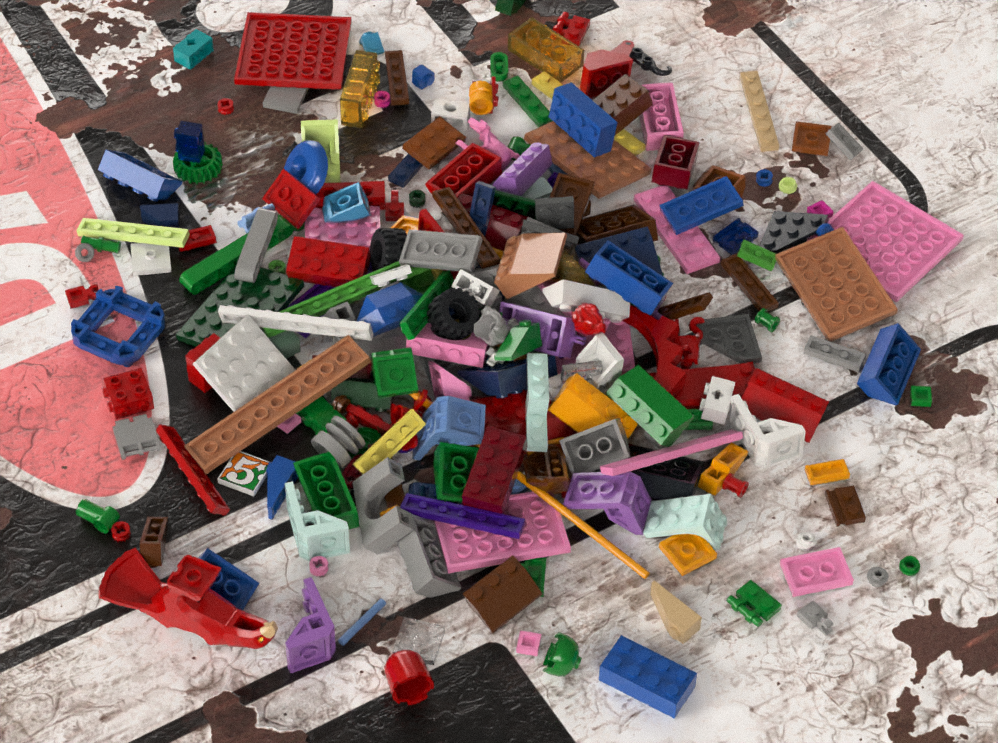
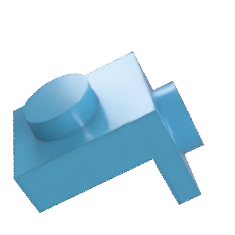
[359,32,384,58]

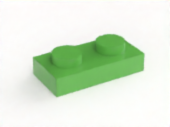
[737,240,776,271]

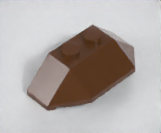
[523,444,569,494]

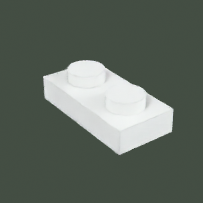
[370,264,412,287]

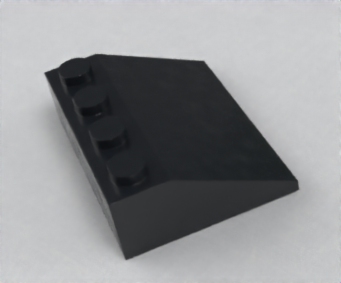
[626,443,705,500]

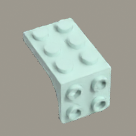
[643,494,727,551]

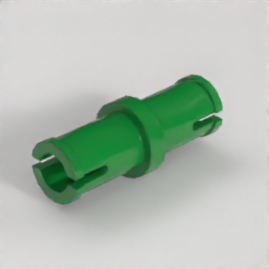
[81,236,121,254]

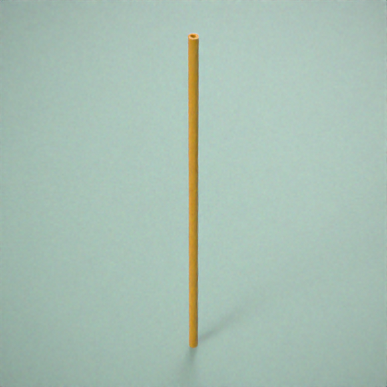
[409,392,650,579]

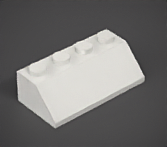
[543,279,630,323]

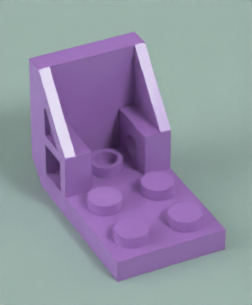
[563,471,652,535]
[285,577,336,673]

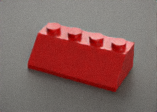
[425,143,502,198]
[742,368,829,443]

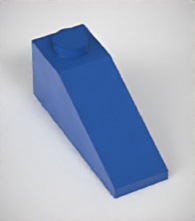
[266,455,298,520]

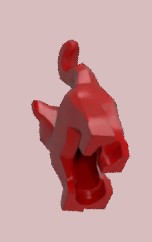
[673,317,705,369]

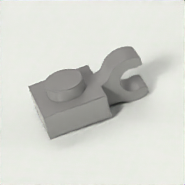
[797,601,834,636]

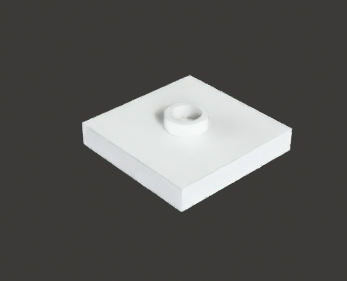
[131,243,171,276]

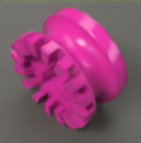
[374,91,390,108]

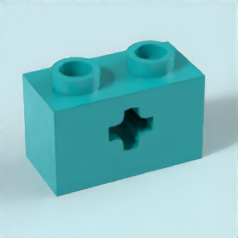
[173,29,214,70]

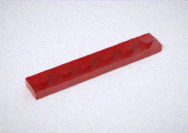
[156,424,230,516]

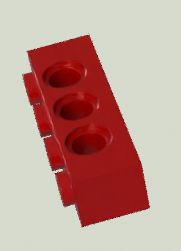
[315,181,385,210]

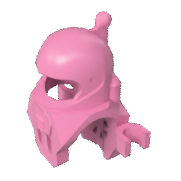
[456,117,520,171]

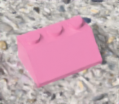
[428,360,472,401]

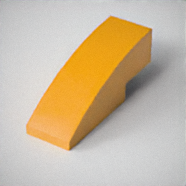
[698,442,749,496]

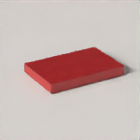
[262,169,320,229]

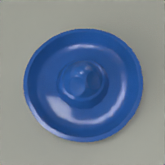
[284,140,328,194]

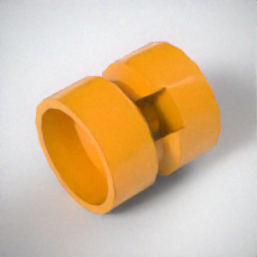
[469,81,493,115]

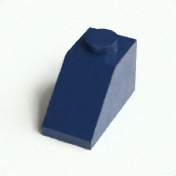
[140,203,180,228]

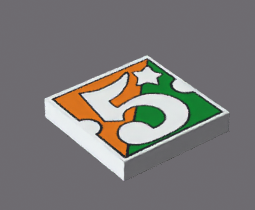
[218,451,269,496]

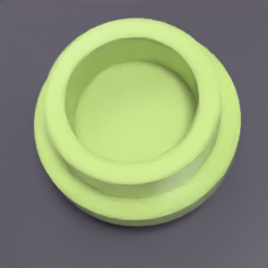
[779,177,797,194]

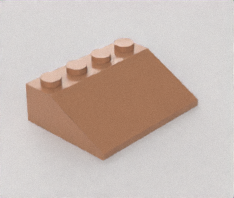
[494,233,567,299]

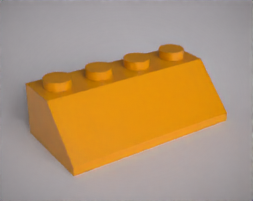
[548,373,638,439]

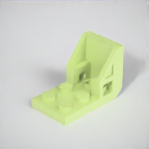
[301,119,340,183]

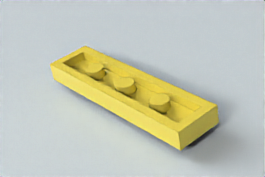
[353,409,426,475]

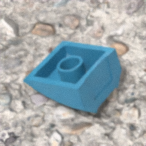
[322,182,371,223]

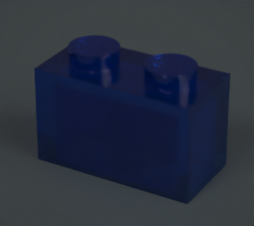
[174,121,205,163]

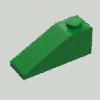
[494,320,542,361]

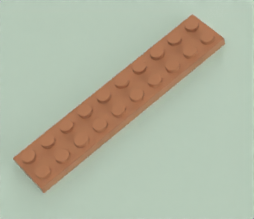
[184,335,371,474]

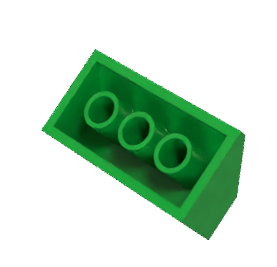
[606,365,695,447]
[293,452,359,530]

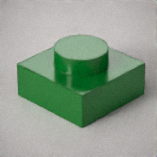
[910,386,932,407]

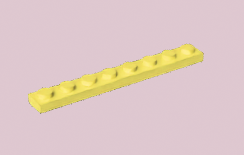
[532,71,646,156]

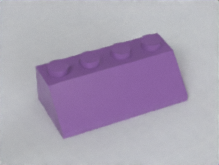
[492,142,552,195]

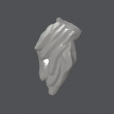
[474,305,510,347]

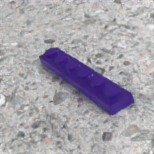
[400,493,525,539]

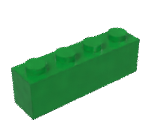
[296,396,346,435]

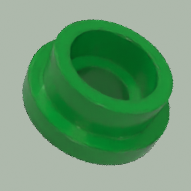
[899,556,920,576]

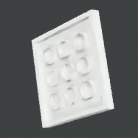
[193,314,295,412]

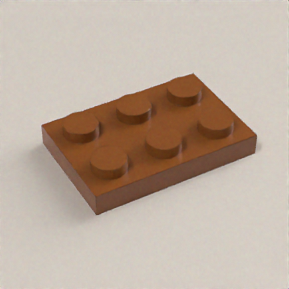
[402,116,467,170]

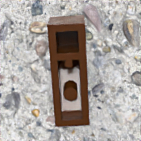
[140,517,168,568]

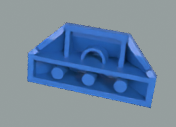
[356,282,423,341]

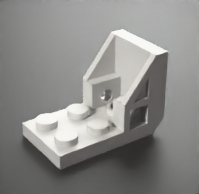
[548,332,624,402]
[728,394,806,468]

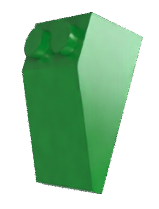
[433,442,479,503]

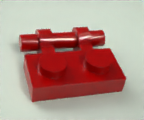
[551,12,591,47]

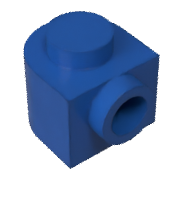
[412,65,435,90]

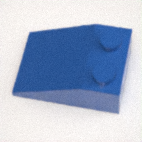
[199,548,259,610]

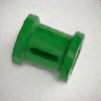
[754,308,780,333]

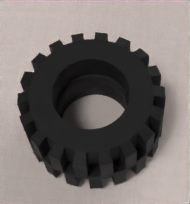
[370,228,407,271]
[427,288,481,340]

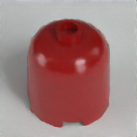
[384,650,434,705]

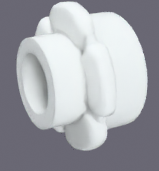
[796,532,817,551]

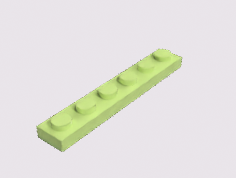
[76,218,190,248]

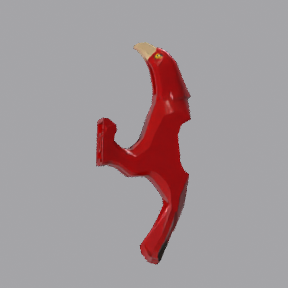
[98,548,278,649]

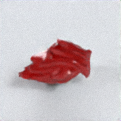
[572,303,606,336]

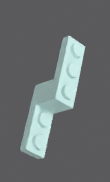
[525,353,549,452]

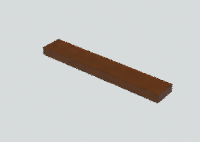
[432,187,500,269]

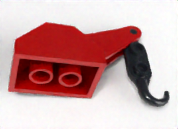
[580,40,672,100]

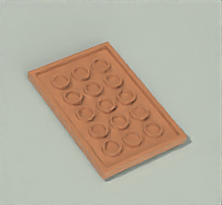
[524,121,652,199]
[775,227,898,342]

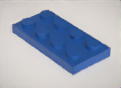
[659,176,744,235]

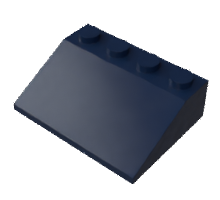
[574,226,663,287]
[457,355,558,398]

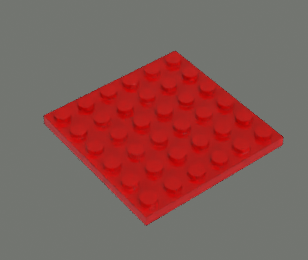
[234,12,352,90]

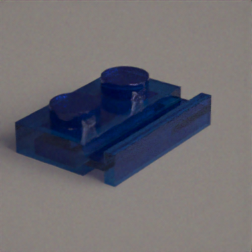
[713,218,759,255]

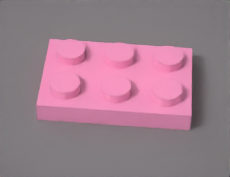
[780,547,854,597]

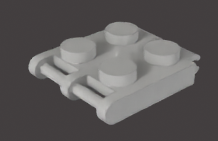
[112,414,161,460]

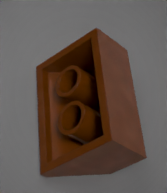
[463,555,543,633]

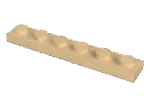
[740,71,779,152]

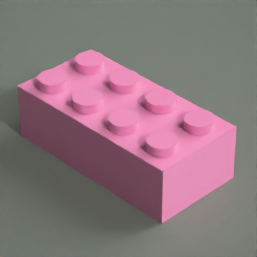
[639,83,684,151]

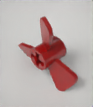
[390,389,428,451]

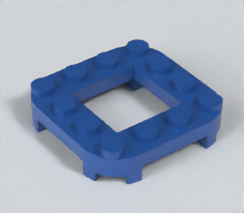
[71,286,166,367]

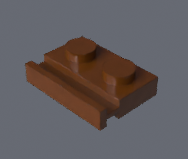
[825,485,866,527]

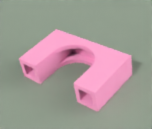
[406,323,490,368]

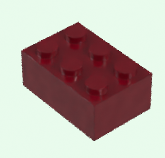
[651,135,700,190]

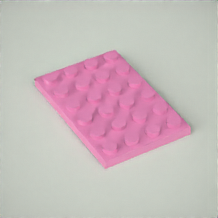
[433,491,571,573]

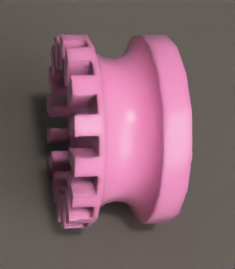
[309,556,328,577]

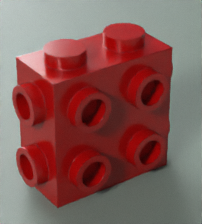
[101,368,154,419]

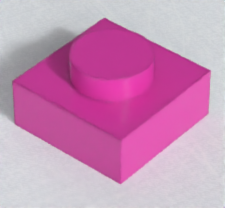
[807,200,834,219]

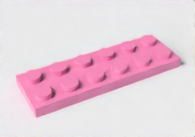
[634,185,720,274]

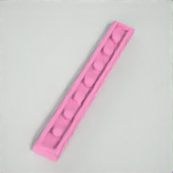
[600,429,743,476]

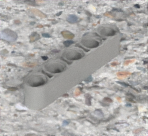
[234,208,278,283]

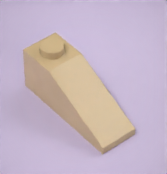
[650,580,702,644]

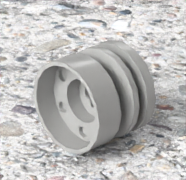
[311,416,366,470]

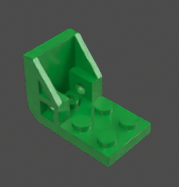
[371,347,418,398]

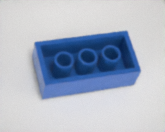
[549,82,618,158]
[585,240,673,316]
[599,635,697,719]

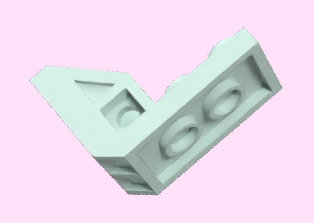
[285,481,350,561]

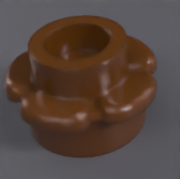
[332,395,351,414]

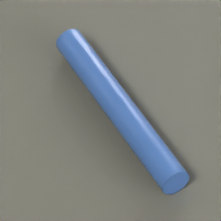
[338,598,386,646]

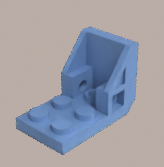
[412,396,486,461]

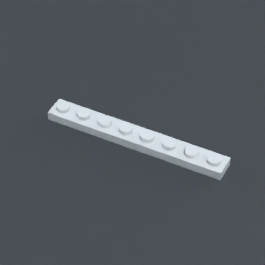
[218,305,374,341]

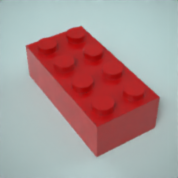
[286,236,371,287]

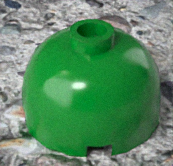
[543,632,582,677]

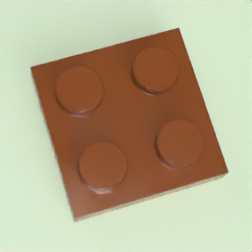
[792,121,832,156]

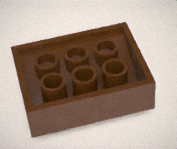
[577,204,658,245]

